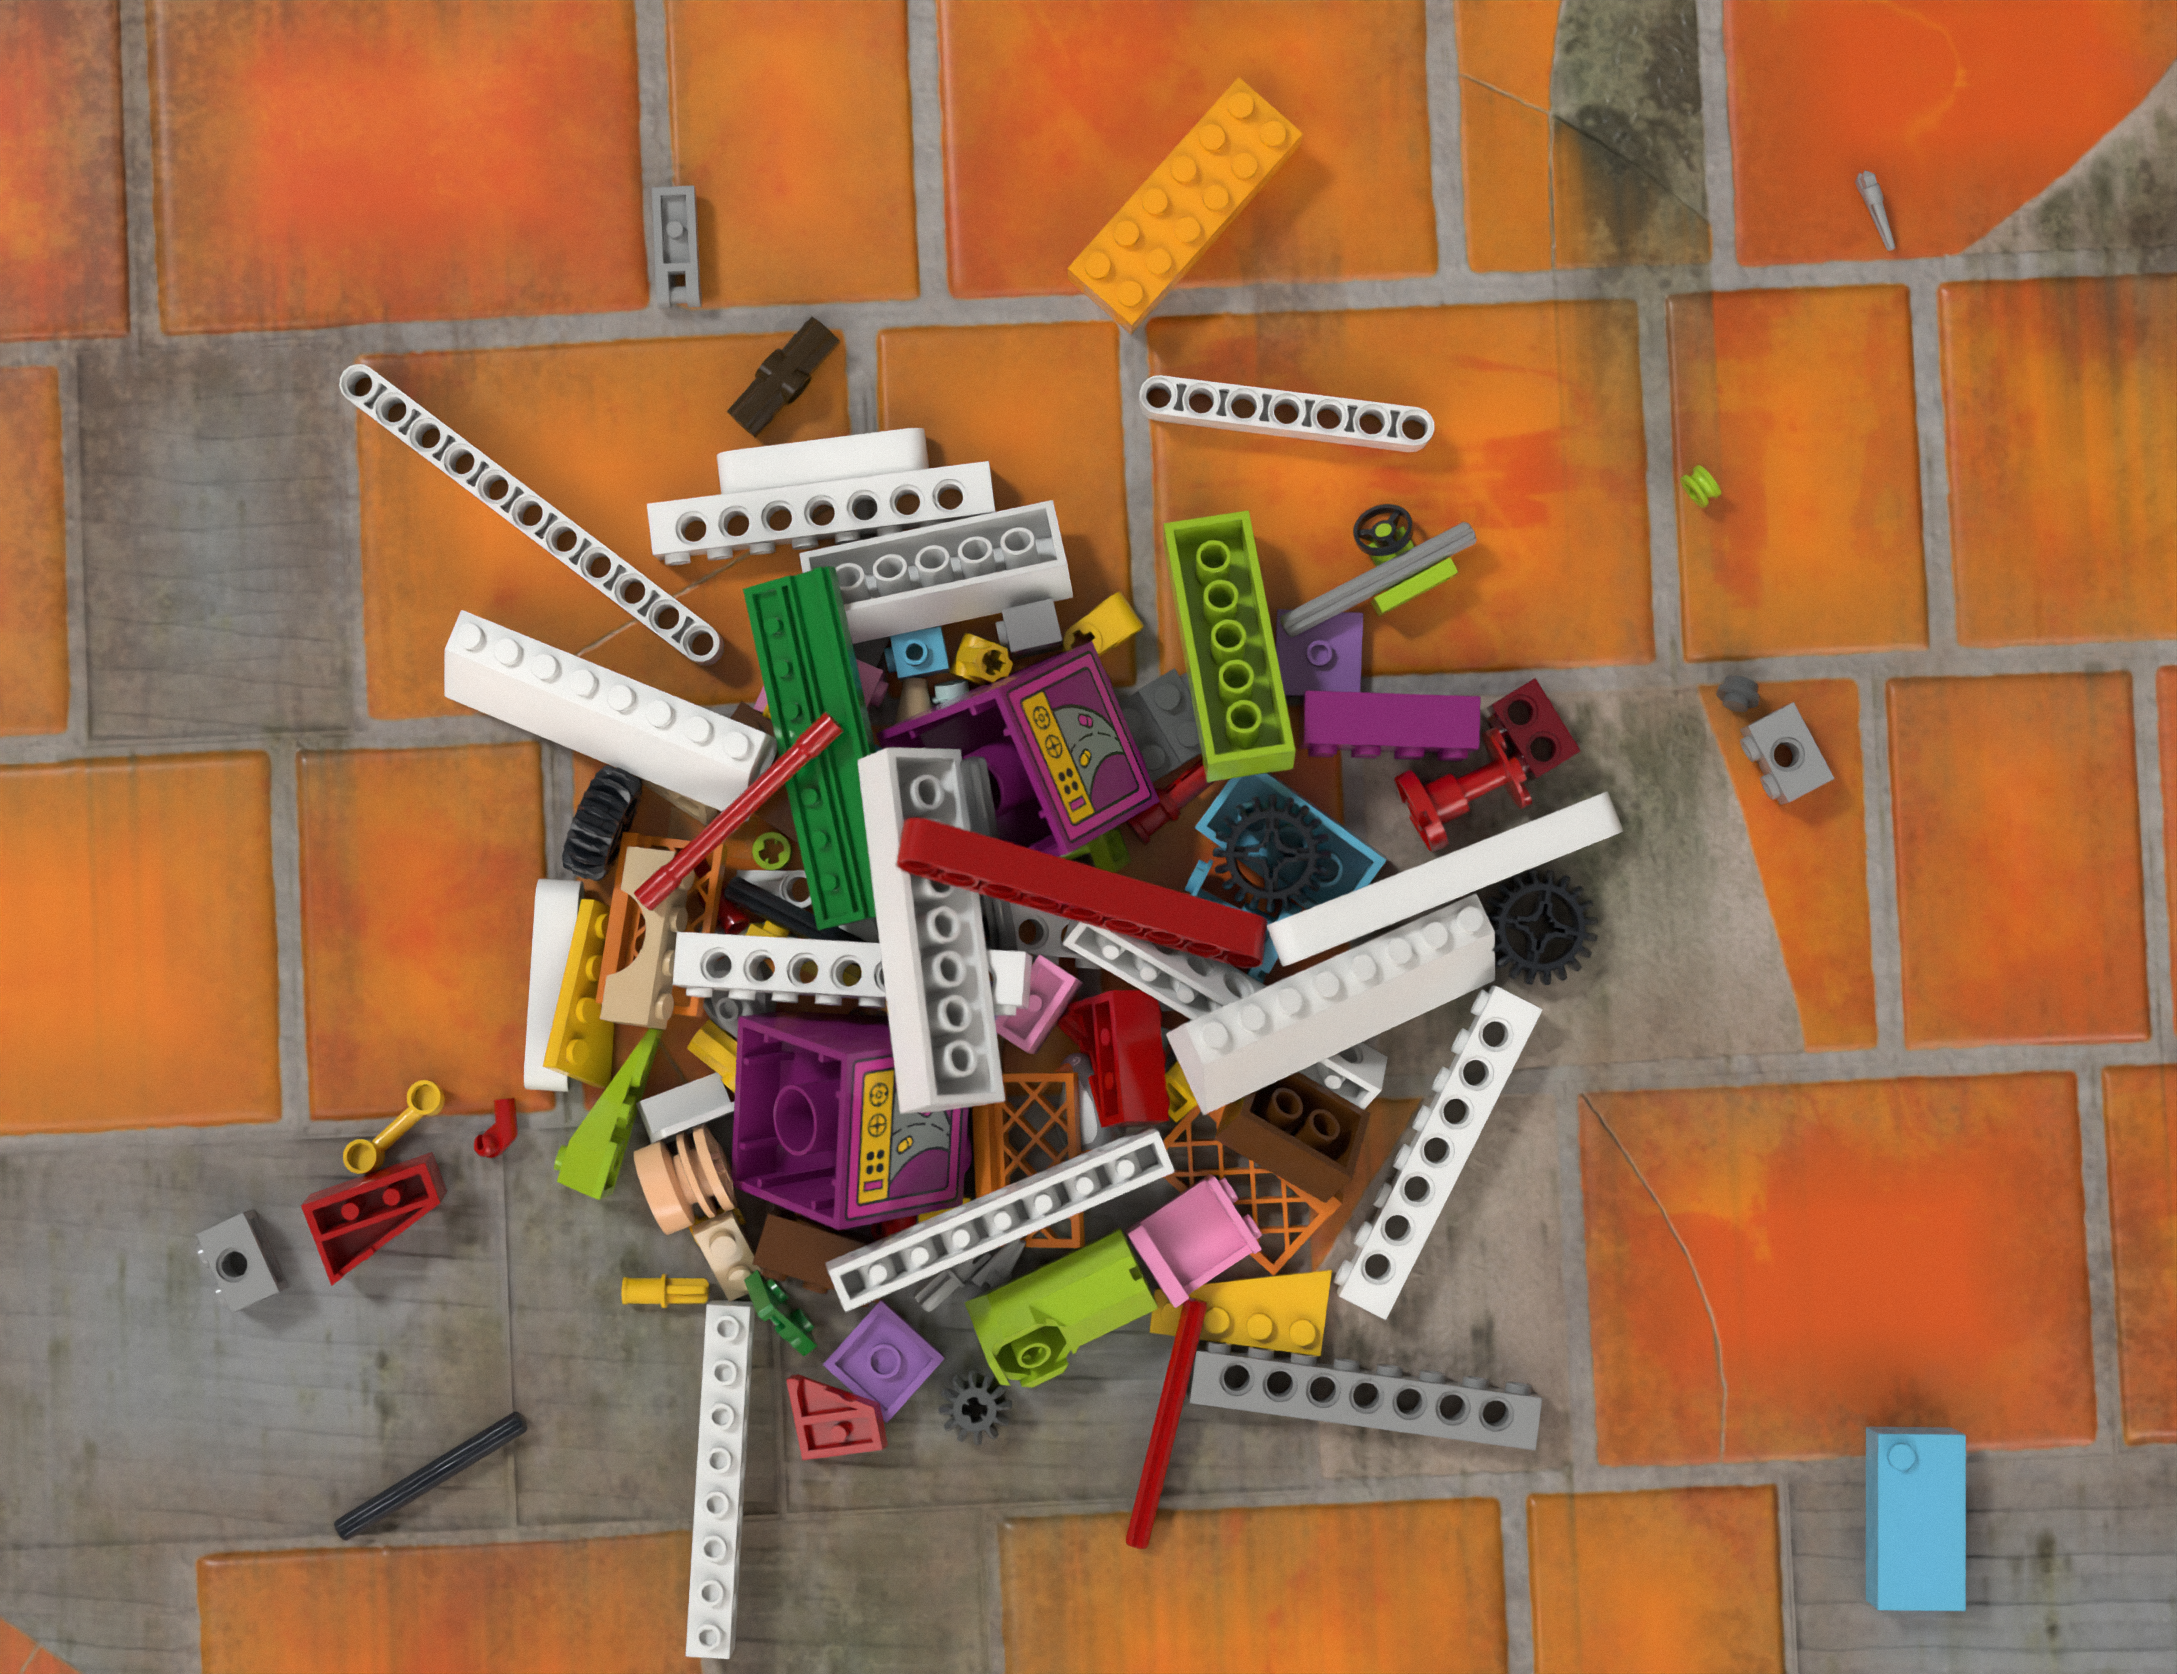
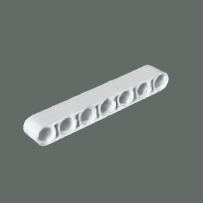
[1139,375,1435,452]

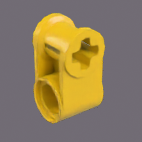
[1062,591,1145,657]

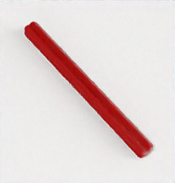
[1126,1297,1207,1549]

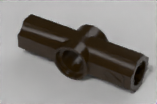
[726,316,840,437]

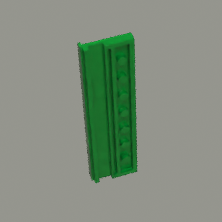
[743,566,876,930]

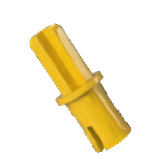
[621,1274,710,1308]

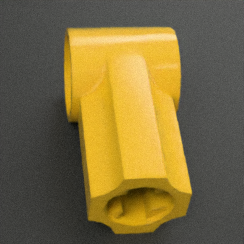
[949,633,1013,686]
[687,1019,737,1093]

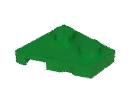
[744,1269,817,1357]

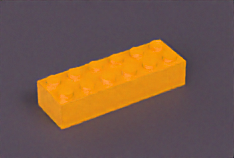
[1067,77,1303,335]

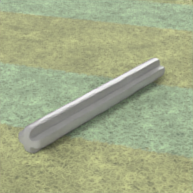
[1280,522,1477,637]

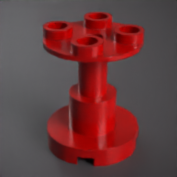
[1394,727,1533,853]

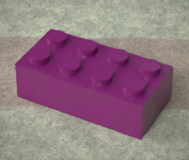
[1298,691,1481,762]

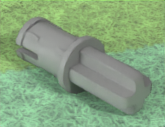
[913,1252,992,1312]

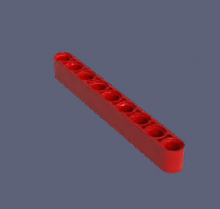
[896,818,1268,968]

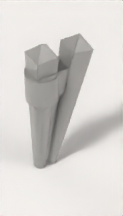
[1855,170,1896,251]
[971,1238,1026,1291]

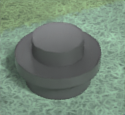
[1716,676,1760,712]

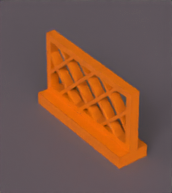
[595,832,728,1018]
[972,1071,1085,1248]
[1163,1104,1344,1276]

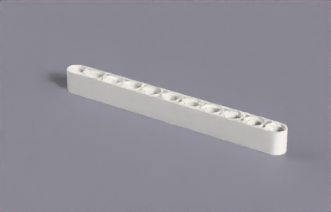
[339,364,724,666]

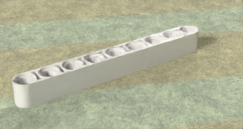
[1267,791,1624,967]

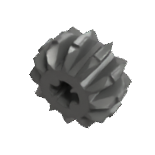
[938,1369,1012,1445]

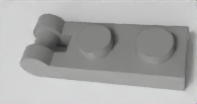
[652,186,702,309]

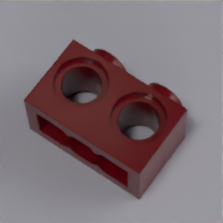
[1486,678,1581,781]

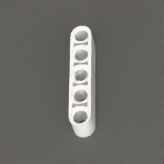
[716,428,929,494]
[524,879,585,1092]

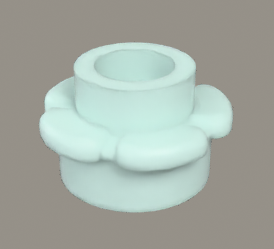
[932,680,970,704]

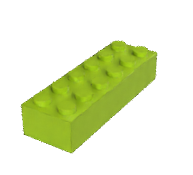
[1163,510,1296,782]

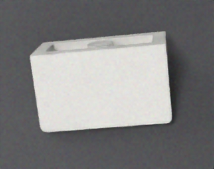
[636,1072,735,1144]

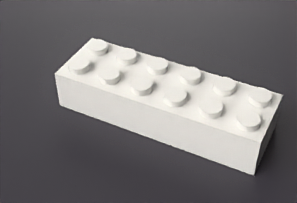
[799,500,1073,644]

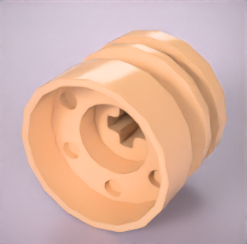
[634,1123,737,1235]

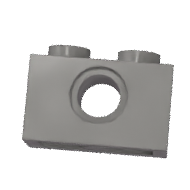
[1740,702,1835,805]
[196,1209,289,1314]

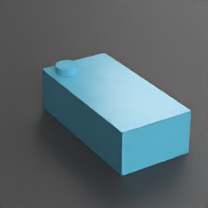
[1195,772,1386,909]
[1866,1427,1966,1611]

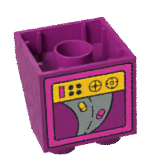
[876,642,1160,857]
[731,1011,972,1230]

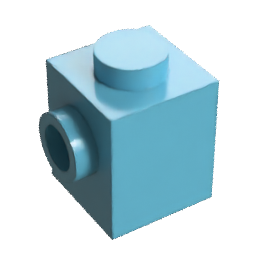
[884,626,950,682]

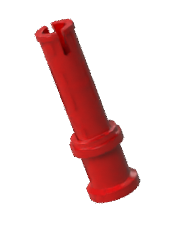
[1125,758,1216,845]

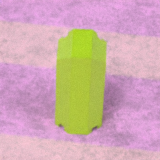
[964,1227,1158,1388]

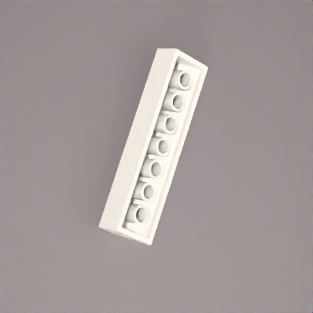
[444,610,778,822]
[858,748,1005,1113]
[1166,893,1495,1115]

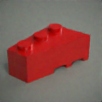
[1068,990,1170,1128]
[301,1152,448,1286]

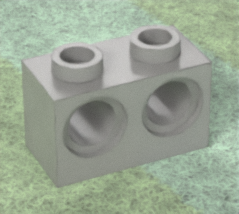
[995,598,1063,660]

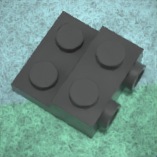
[1118,668,1202,783]

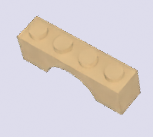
[600,846,694,1030]

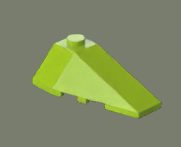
[554,1028,663,1200]

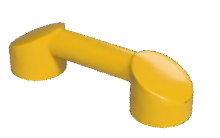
[343,1080,445,1174]

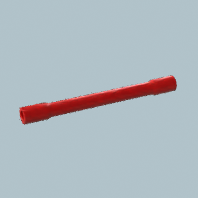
[634,712,844,911]

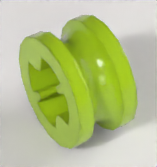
[1680,465,1721,508]
[752,832,793,870]

